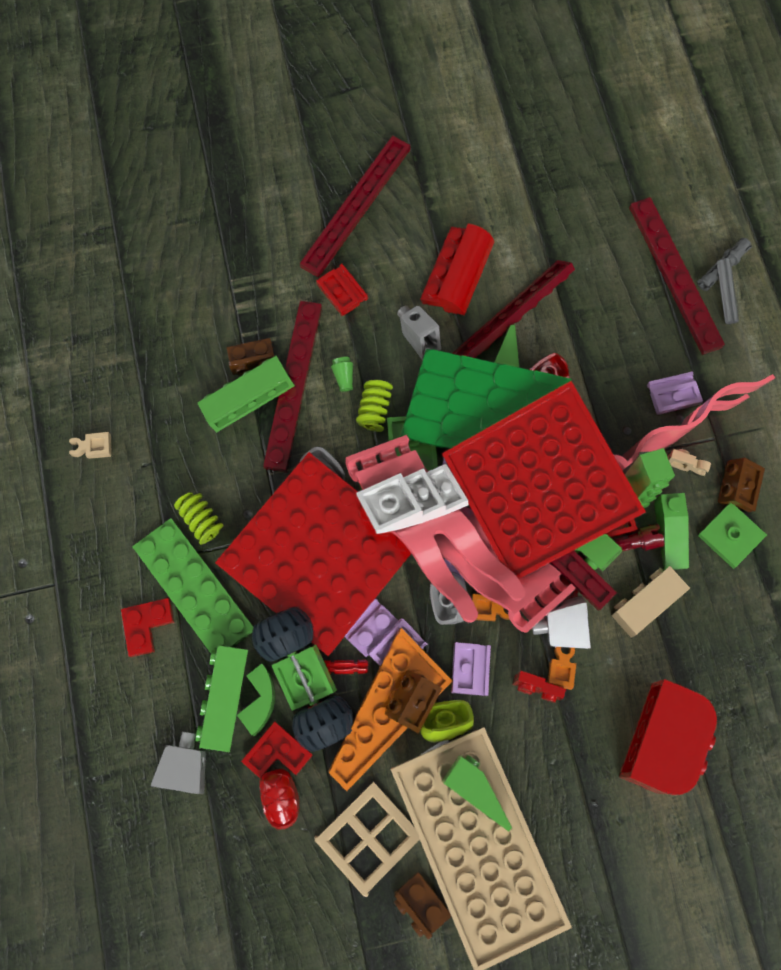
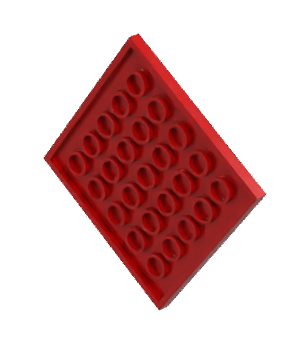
[442,381,646,579]
[215,452,411,656]

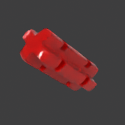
[324,660,368,674]

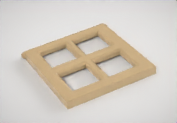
[314,782,420,897]

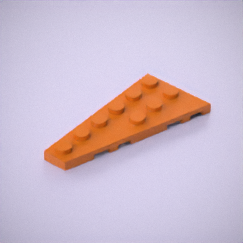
[328,628,452,791]

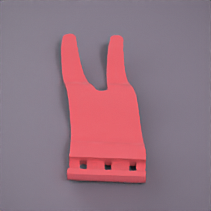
[614,374,775,471]
[346,435,526,622]
[425,468,575,633]

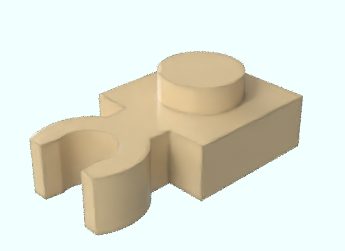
[69,432,111,459]
[667,449,711,476]

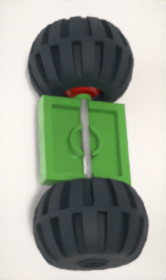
[252,607,354,751]

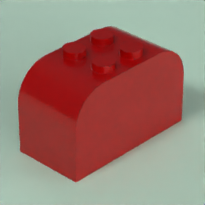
[619,679,717,795]

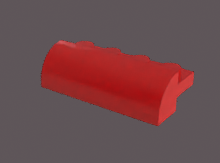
[420,224,495,315]

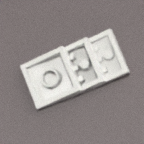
[356,464,468,534]

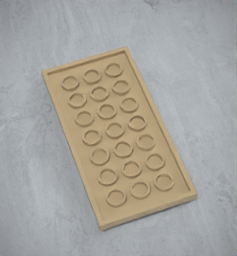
[391,727,572,970]

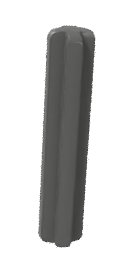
[717,258,739,324]

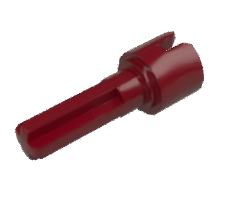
[613,523,664,552]

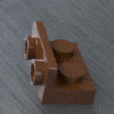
[226,338,275,375]
[718,457,765,512]
[385,670,442,734]
[394,872,452,940]

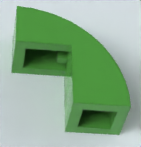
[237,664,275,736]

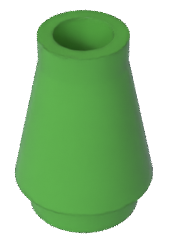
[331,357,353,392]

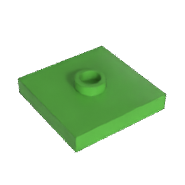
[698,503,767,569]

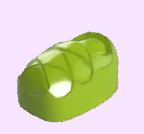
[420,700,474,742]

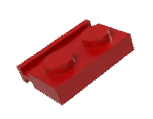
[316,264,368,316]

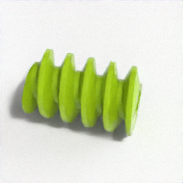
[356,380,393,432]
[174,492,224,545]

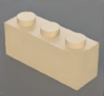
[611,566,690,638]

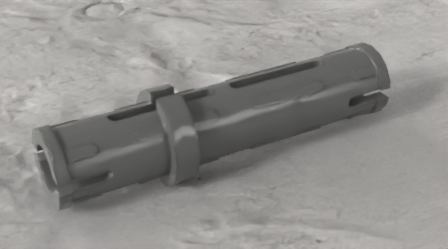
[697,238,752,291]

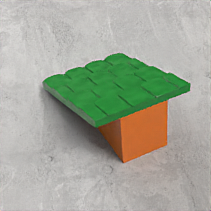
[400,349,572,449]

